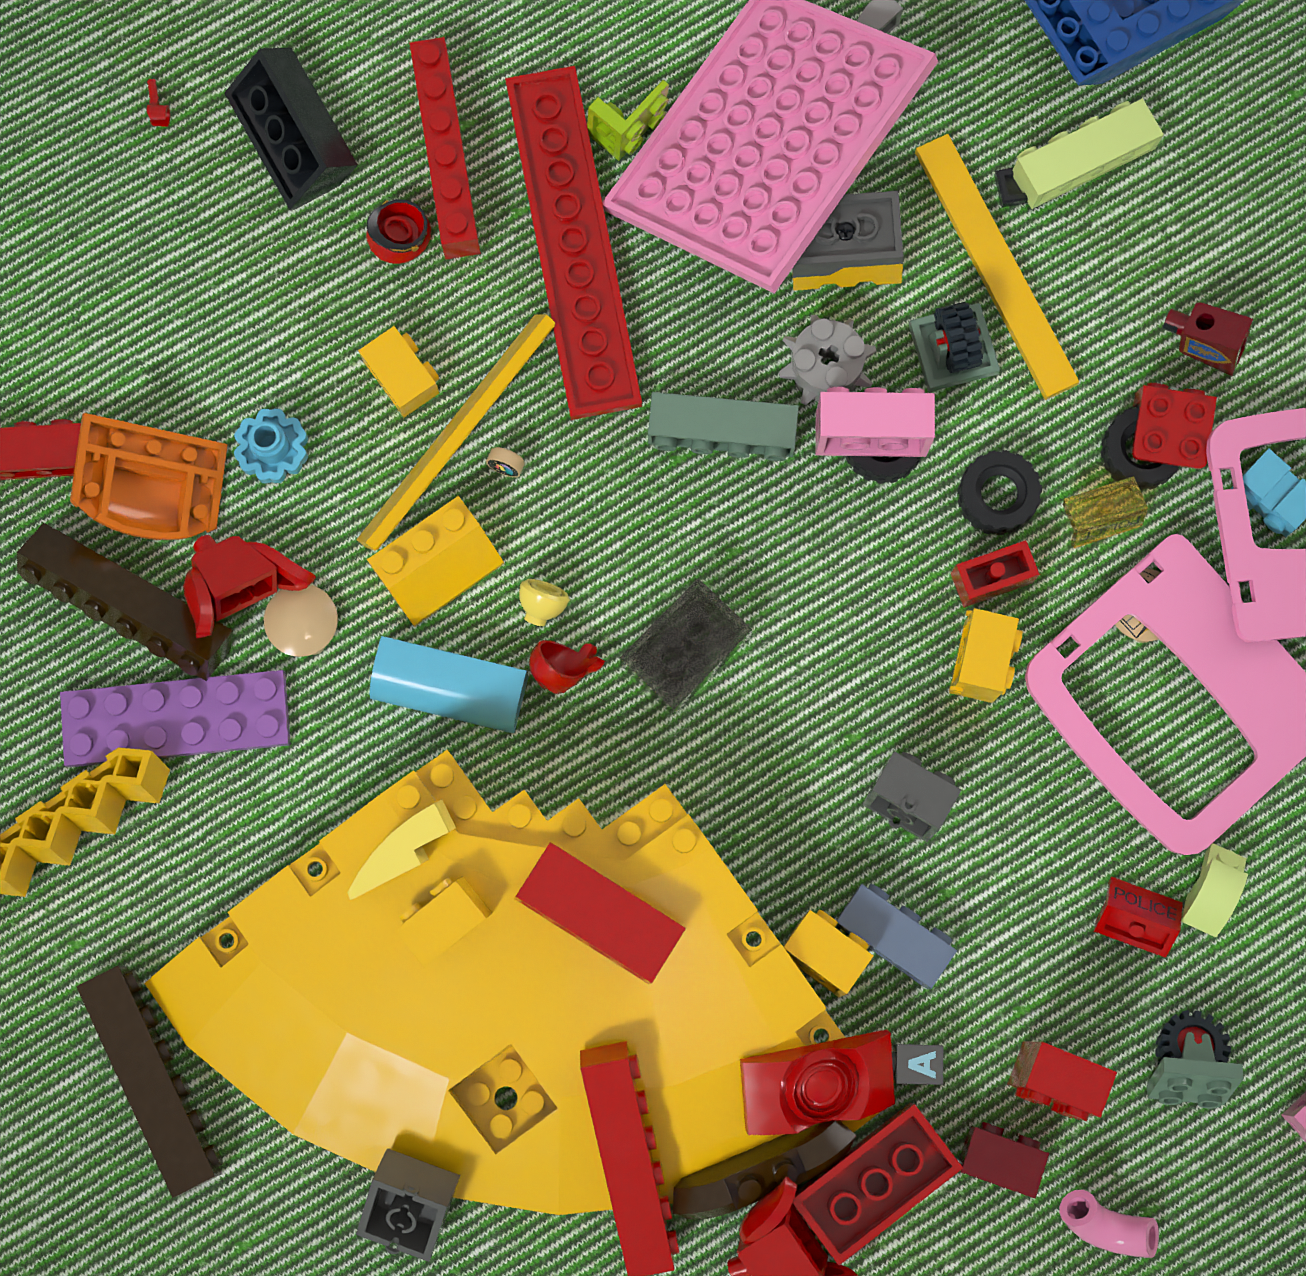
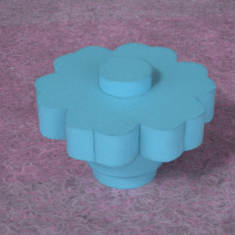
[234,409,308,483]

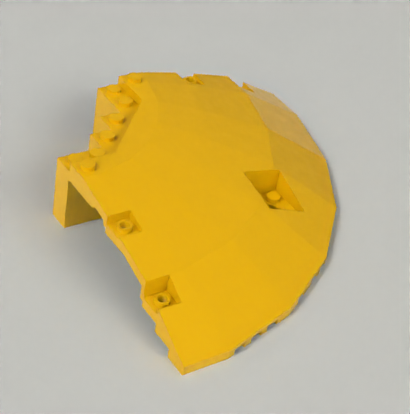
[144,749,882,1215]

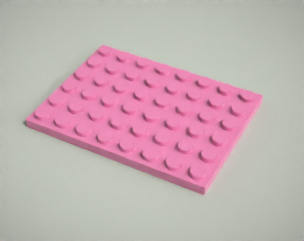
[602,0,938,294]

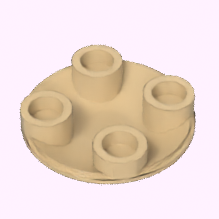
[264,585,338,657]

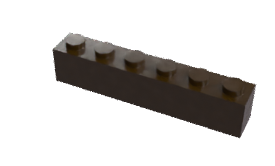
[17,523,233,681]
[76,965,223,1198]

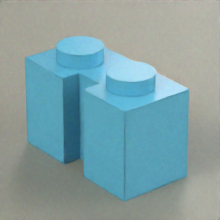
[1231,449,1306,537]

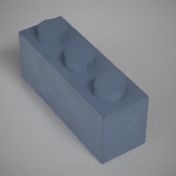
[836,883,957,989]

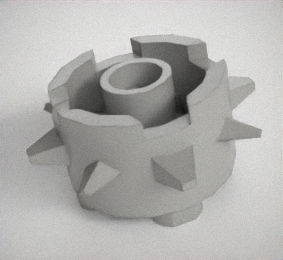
[779,314,876,405]

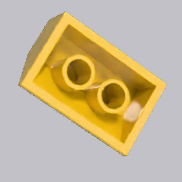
[367,496,504,627]

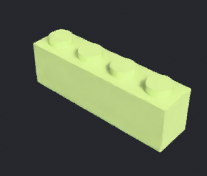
[1012,98,1164,209]

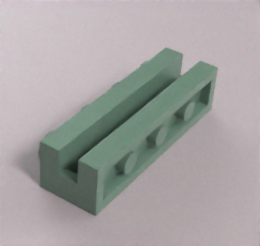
[648,392,799,461]

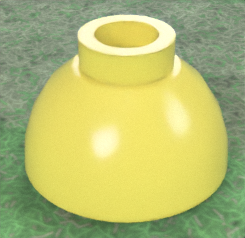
[519,579,570,626]

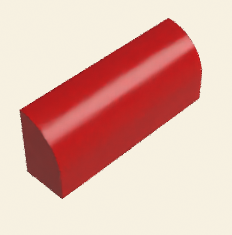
[514,842,686,984]

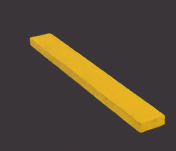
[915,134,1080,400]
[357,314,555,551]

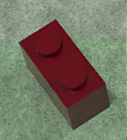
[959,1121,1050,1199]

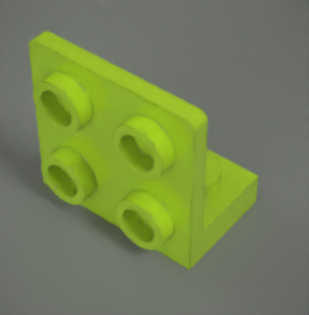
[587,80,669,161]

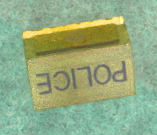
[1063,476,1148,549]

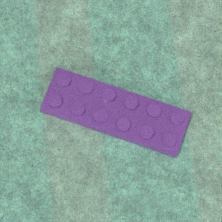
[60,670,291,767]

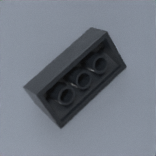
[224,48,358,210]

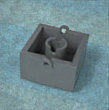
[862,751,961,842]
[356,1148,460,1262]

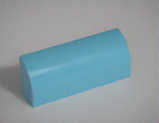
[370,636,529,734]

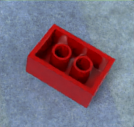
[1007,1041,1117,1122]

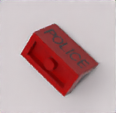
[1094,876,1183,958]

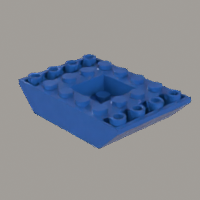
[1024,0,1245,86]

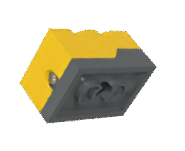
[792,191,903,290]

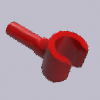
[146,79,170,127]

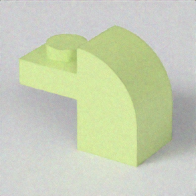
[1181,843,1248,937]

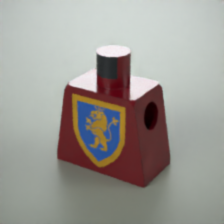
[1162,302,1253,376]

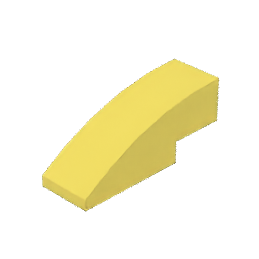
[347,800,456,900]

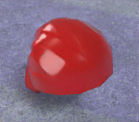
[529,640,605,694]

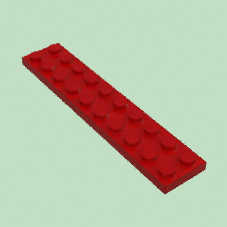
[505,66,642,420]

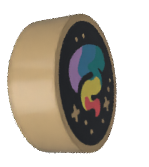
[486,447,525,477]

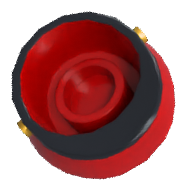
[366,199,431,264]

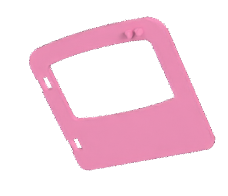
[1206,408,1306,643]
[1025,534,1306,855]

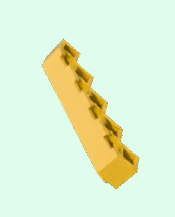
[0,747,170,897]

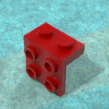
[1132,383,1217,469]

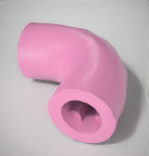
[1059,1190,1159,1258]

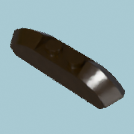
[672,1120,856,1219]

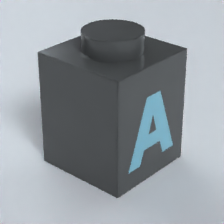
[892,1044,943,1085]

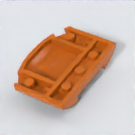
[70,413,228,540]

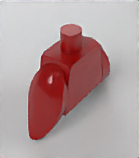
[183,535,316,638]
[727,1176,858,1276]

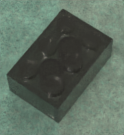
[619,578,752,716]

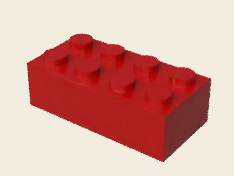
[792,1103,963,1266]

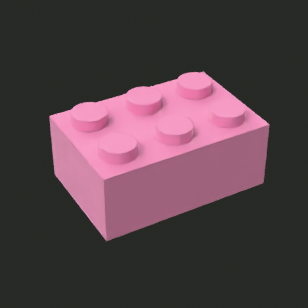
[815,387,935,457]

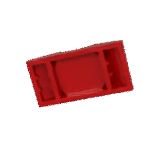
[740,1029,895,1135]

